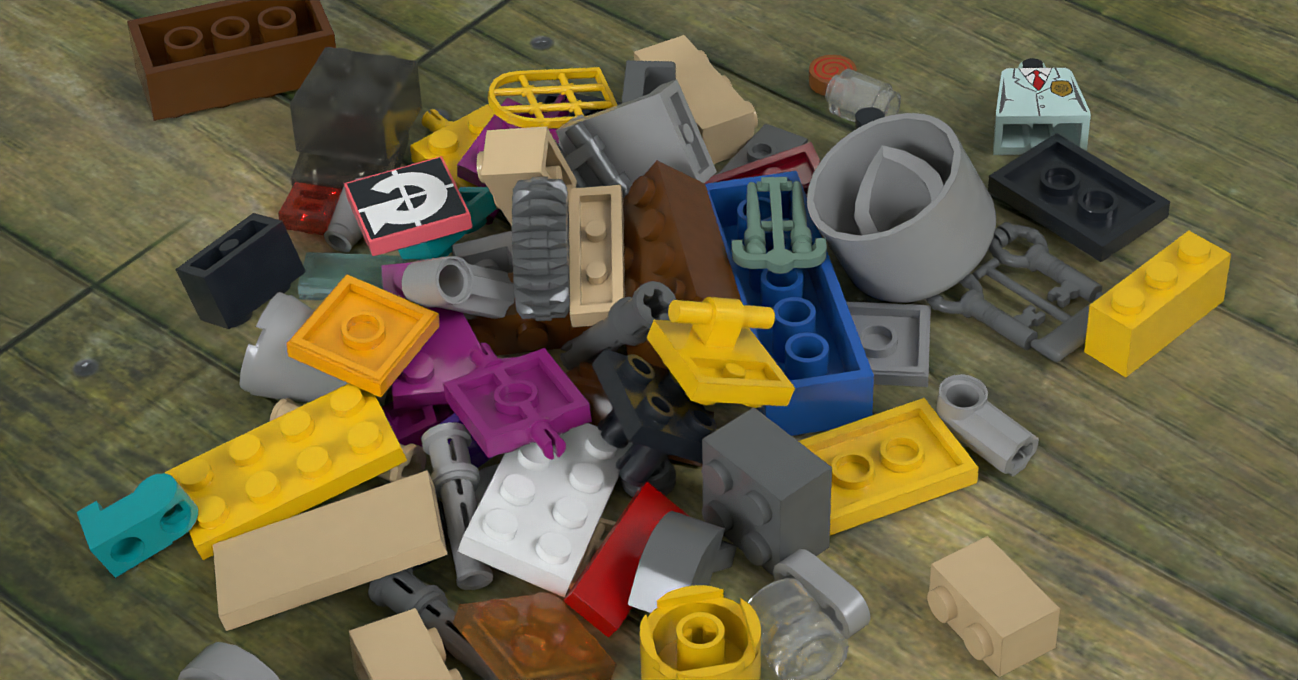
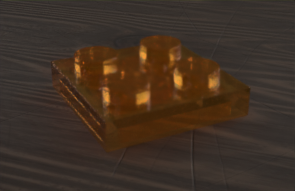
[453,592,617,680]

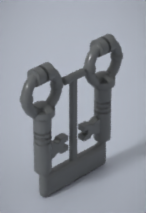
[926,222,1104,362]

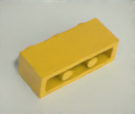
[1084,230,1231,377]

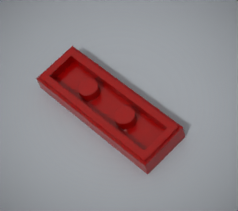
[563,482,690,638]

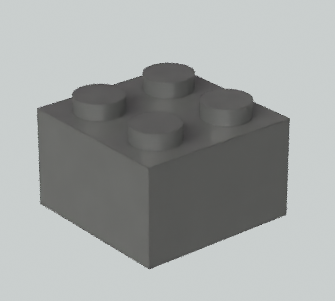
[702,407,832,576]

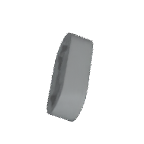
[773,549,871,641]

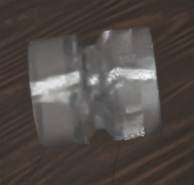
[748,578,849,680]

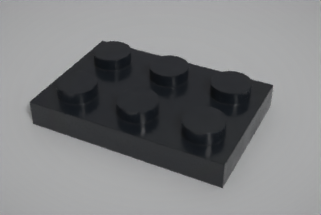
[988,133,1170,262]

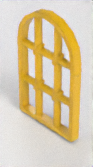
[488,67,618,129]

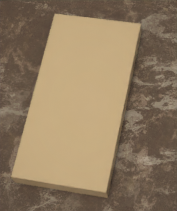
[213,470,447,631]

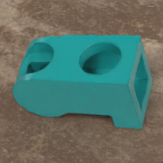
[77,473,198,578]

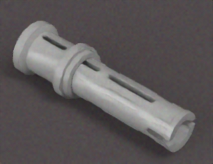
[421,422,493,590]

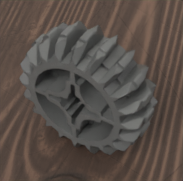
[512,176,570,321]

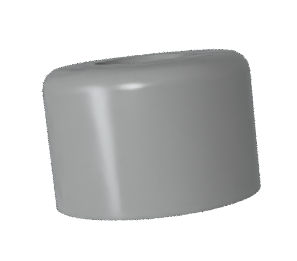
[807,113,996,303]

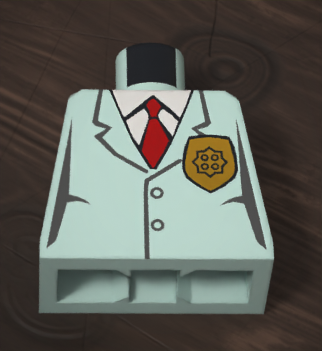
[993,58,1091,155]

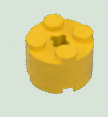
[640,585,761,680]

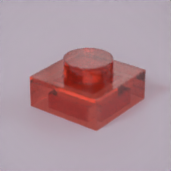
[278,182,342,235]

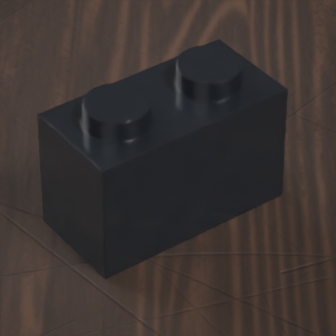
[175,213,306,329]

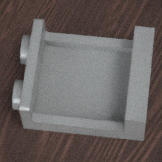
[556,79,717,188]

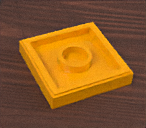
[287,274,439,397]

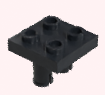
[592,349,717,488]

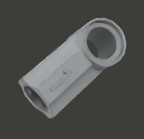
[402,256,515,319]
[936,374,1039,477]

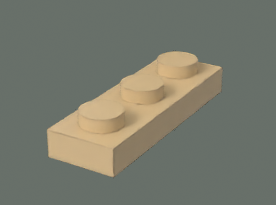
[569,185,625,327]

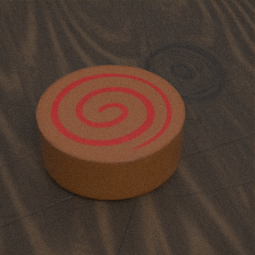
[809,55,857,97]

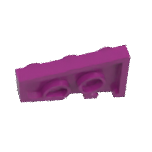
[381,262,482,409]

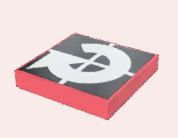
[344,156,472,256]

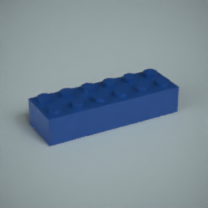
[705,171,874,436]

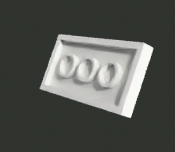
[457,423,633,598]

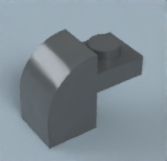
[628,511,738,613]

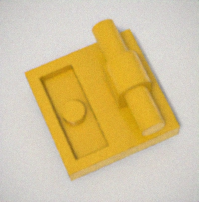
[647,297,795,408]

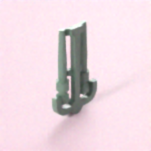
[732,177,827,274]

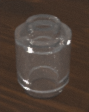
[825,69,901,123]

